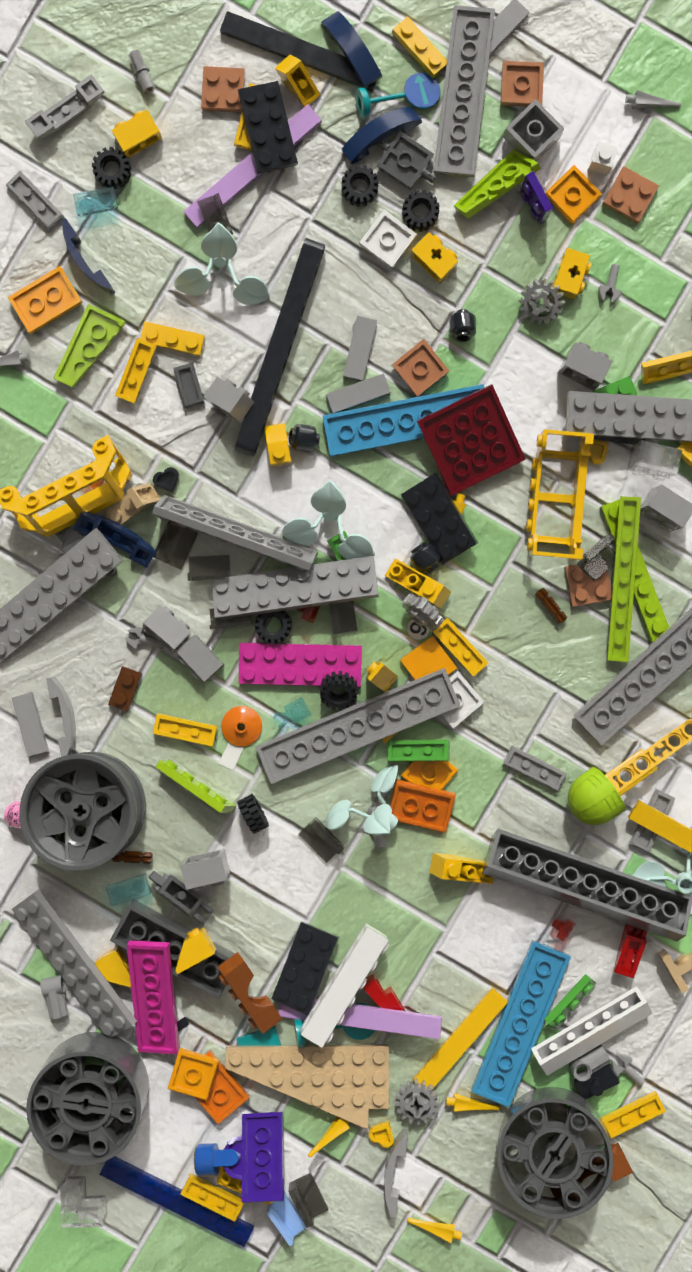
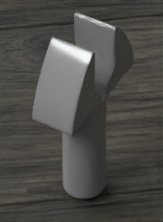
[598,264,622,304]
[125,627,164,649]
[611,1053,645,1086]

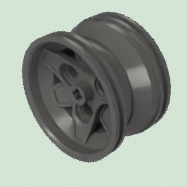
[19,752,146,871]

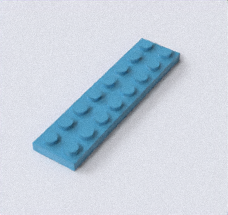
[322,384,484,457]
[471,940,571,1107]

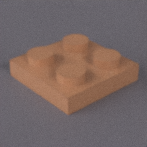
[500,61,544,107]
[201,66,245,113]
[602,166,659,224]
[392,339,449,397]
[564,559,612,607]

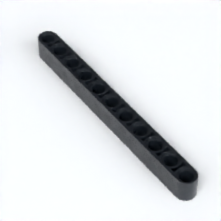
[234,238,325,457]

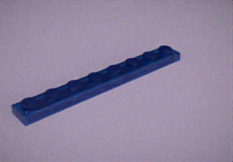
[99,1156,254,1247]

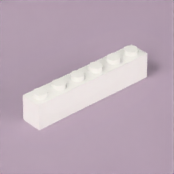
[300,923,389,1047]
[531,986,653,1076]

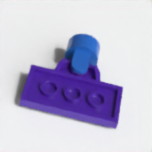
[194,1112,284,1203]

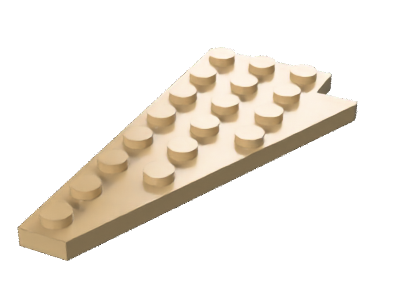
[226,1044,389,1128]

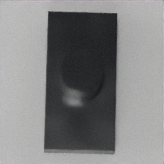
[574,1063,620,1099]

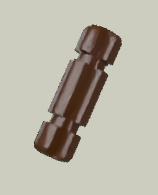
[535,588,567,624]
[112,851,153,864]

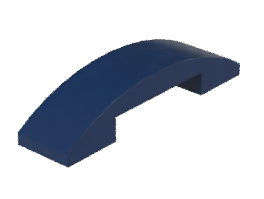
[321,11,382,88]
[342,107,422,165]
[62,217,115,294]
[73,511,156,568]

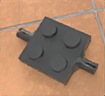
[375,131,437,191]

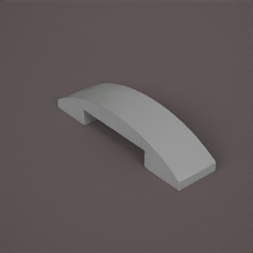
[25,74,105,139]
[46,677,76,757]
[384,1129,408,1218]

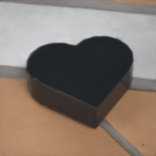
[153,467,179,493]

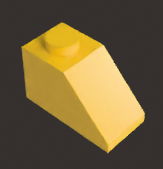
[275,55,321,107]
[265,423,292,467]
[175,927,216,974]
[94,946,131,987]

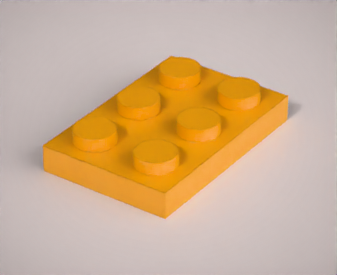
[7,266,83,334]

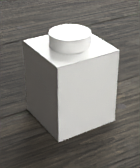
[587,141,618,176]

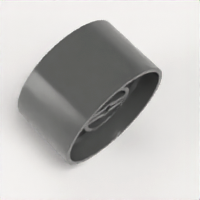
[26,1032,149,1166]
[497,1087,613,1219]

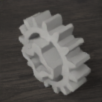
[519,278,565,325]
[402,594,443,630]
[395,1079,440,1125]

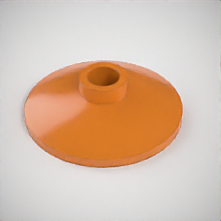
[221,706,262,747]

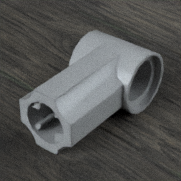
[40,975,68,1019]
[569,1045,611,1081]

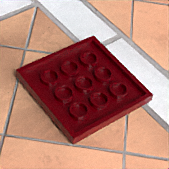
[417,384,526,496]

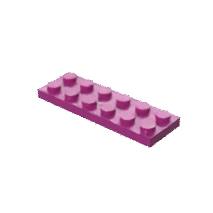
[238,643,362,686]
[127,940,180,1054]

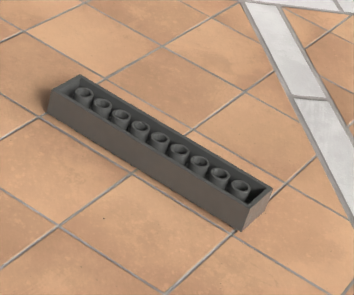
[482,829,692,942]

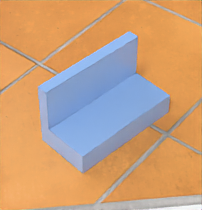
[266,1191,307,1246]

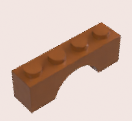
[218,952,282,1034]
[549,1143,633,1198]

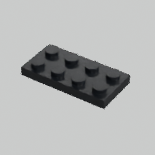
[238,81,298,174]
[401,473,478,565]
[271,921,339,1015]

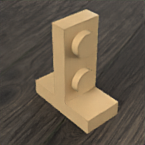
[104,483,161,525]
[657,949,692,993]

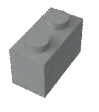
[203,377,254,422]
[142,605,191,653]
[176,635,224,682]

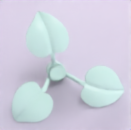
[174,222,270,305]
[282,480,375,559]
[325,764,398,835]
[632,826,692,914]

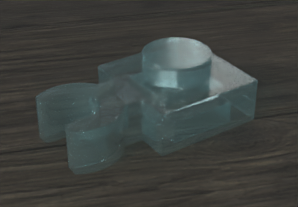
[273,697,311,728]

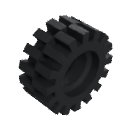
[92,147,131,190]
[341,164,379,207]
[402,190,440,232]
[255,611,292,644]
[320,671,357,711]
[237,794,269,834]

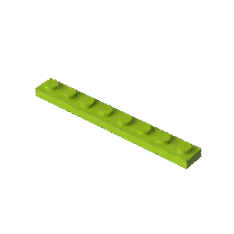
[608,496,641,662]
[600,499,669,643]

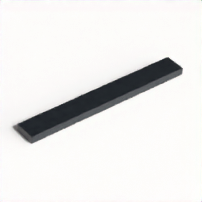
[220,11,381,92]

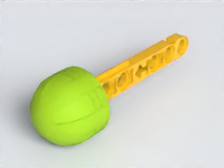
[568,717,692,825]

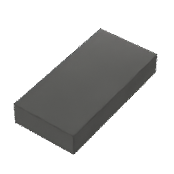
[173,362,205,409]

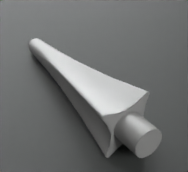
[625,90,681,109]
[0,350,31,367]

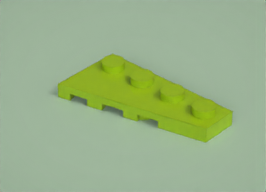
[454,149,541,219]
[53,304,126,388]
[155,759,236,813]

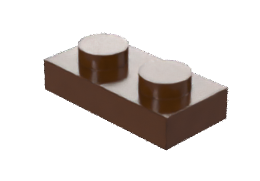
[108,666,142,711]

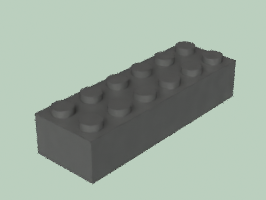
[110,899,235,999]

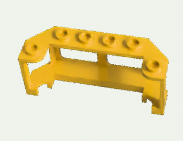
[526,429,594,560]
[0,435,132,537]

